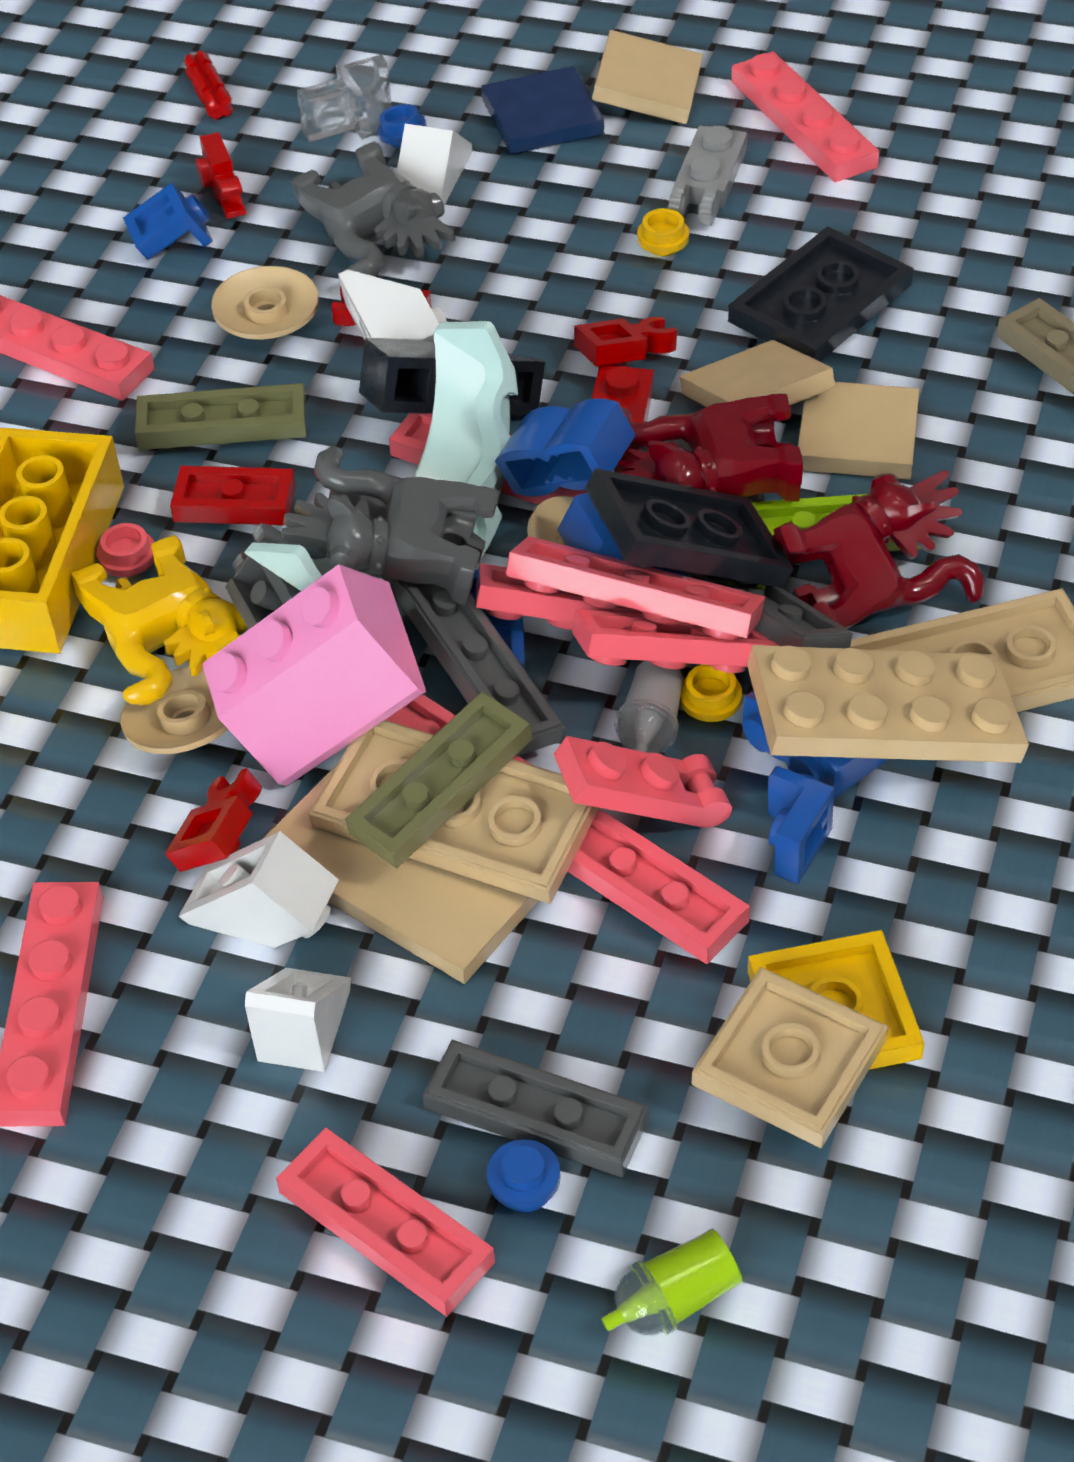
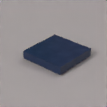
[481,66,604,154]

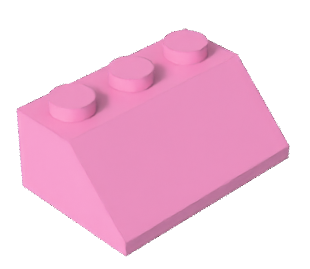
[202,564,426,786]

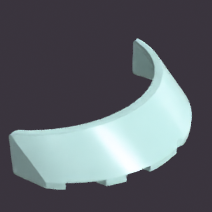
[244,321,518,620]

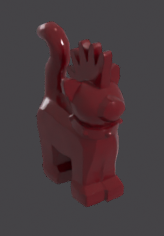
[613,393,803,502]
[773,470,985,629]

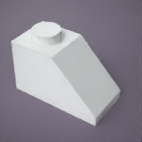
[338,270,447,342]
[179,831,339,948]

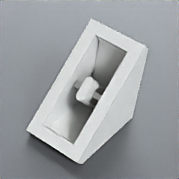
[397,124,472,205]
[245,968,351,1072]

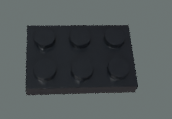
[728,226,914,362]
[585,468,794,588]

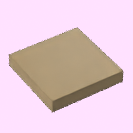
[592,30,703,124]
[679,340,835,407]
[798,382,920,480]
[692,967,889,1148]

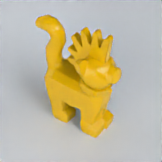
[71,535,248,706]

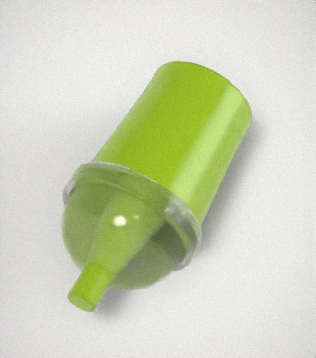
[601,1228,743,1335]

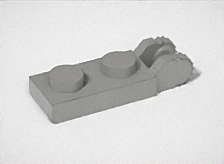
[668,125,748,226]

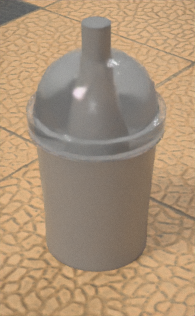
[614,661,684,754]

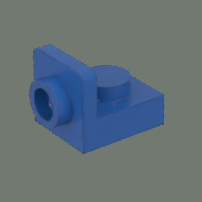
[123,182,213,260]
[768,766,834,884]

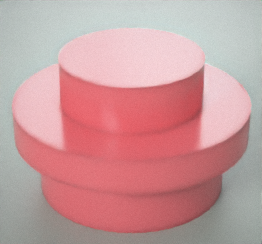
[97,523,154,577]

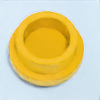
[637,208,689,256]
[680,664,742,722]

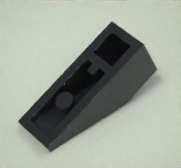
[359,338,545,415]

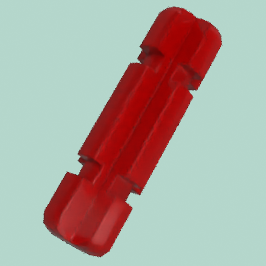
[184,50,234,120]

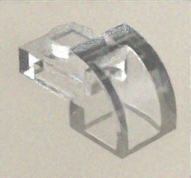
[297,54,392,142]

